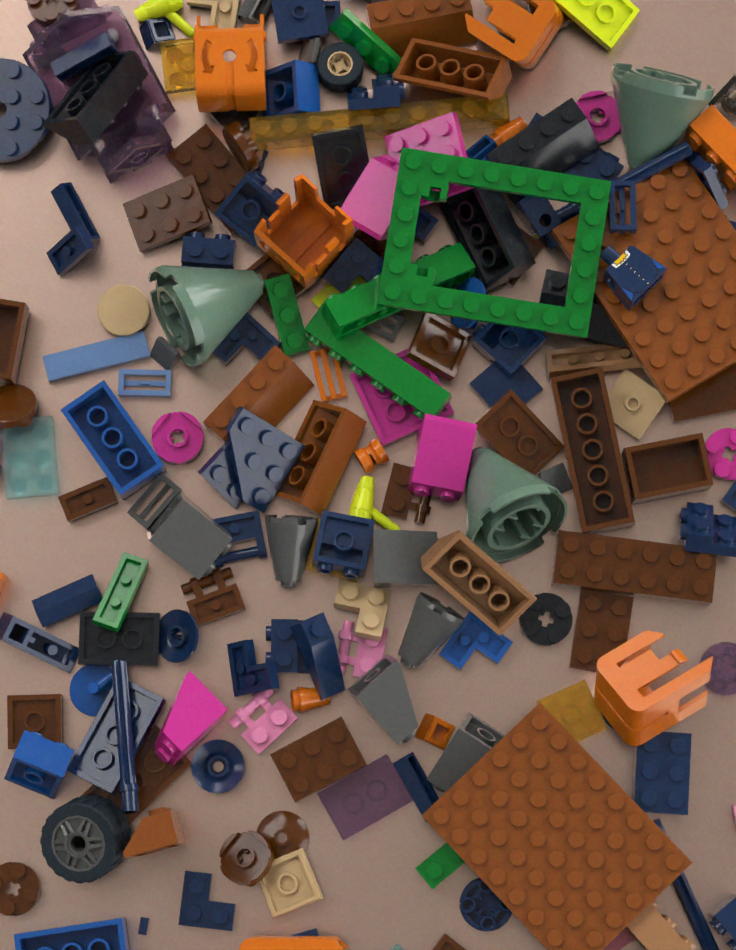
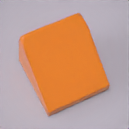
[415,713,455,750]

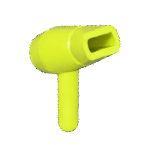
[133,0,194,38]
[349,476,401,530]

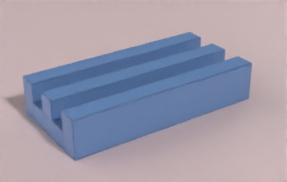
[118,369,172,398]

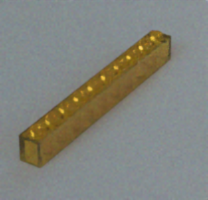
[249,93,510,151]

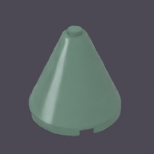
[610,63,715,170]
[148,265,265,367]
[466,447,567,562]

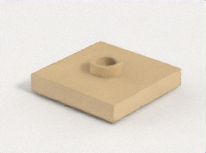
[608,369,665,441]
[258,848,324,919]

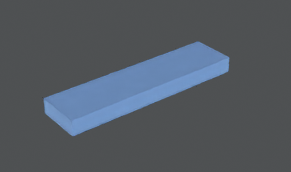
[42,331,151,383]

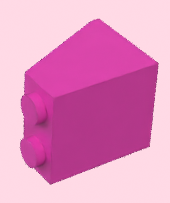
[341,154,399,241]
[407,414,477,502]
[154,671,228,766]

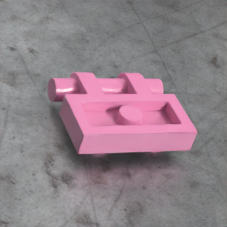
[338,620,388,678]
[228,690,298,755]

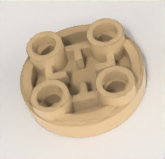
[97,284,150,337]

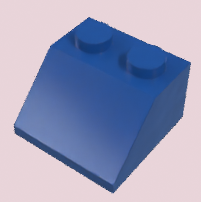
[262,60,321,123]
[4,730,75,799]

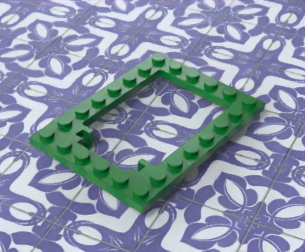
[377,147,611,339]

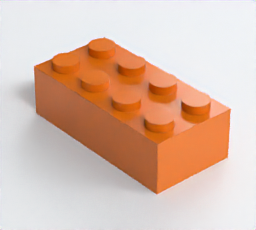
[683,105,736,194]

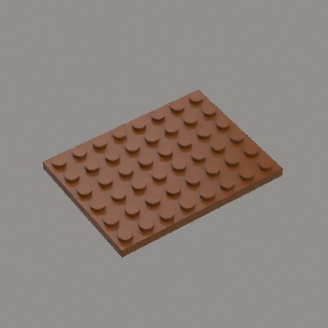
[551,159,736,403]
[421,703,693,950]

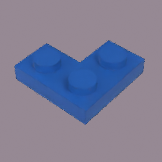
[439,611,513,670]

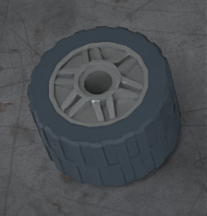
[40,794,131,884]

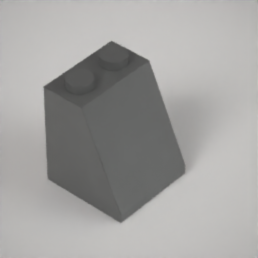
[147,492,232,580]
[373,529,438,588]
[348,654,418,744]
[426,713,505,792]

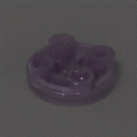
[699,642,736,696]

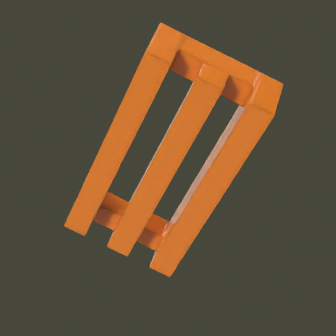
[310,348,347,403]

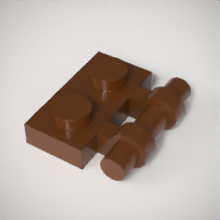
[381,463,431,525]
[180,567,245,626]

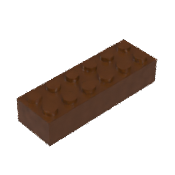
[550,367,635,534]
[551,530,717,606]

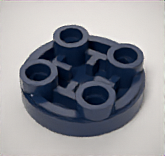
[459,878,512,932]

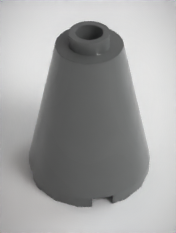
[265,515,318,587]
[398,592,464,669]

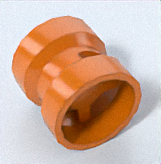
[354,438,389,474]

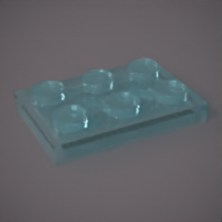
[0,416,60,500]

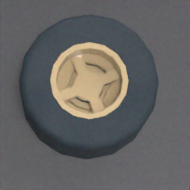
[317,42,363,93]

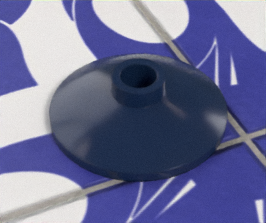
[159,609,199,663]
[191,739,245,793]

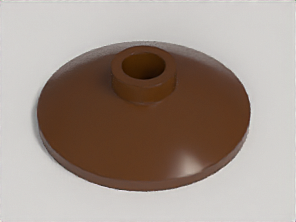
[257,811,309,859]

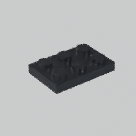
[311,124,369,209]
[78,611,161,667]

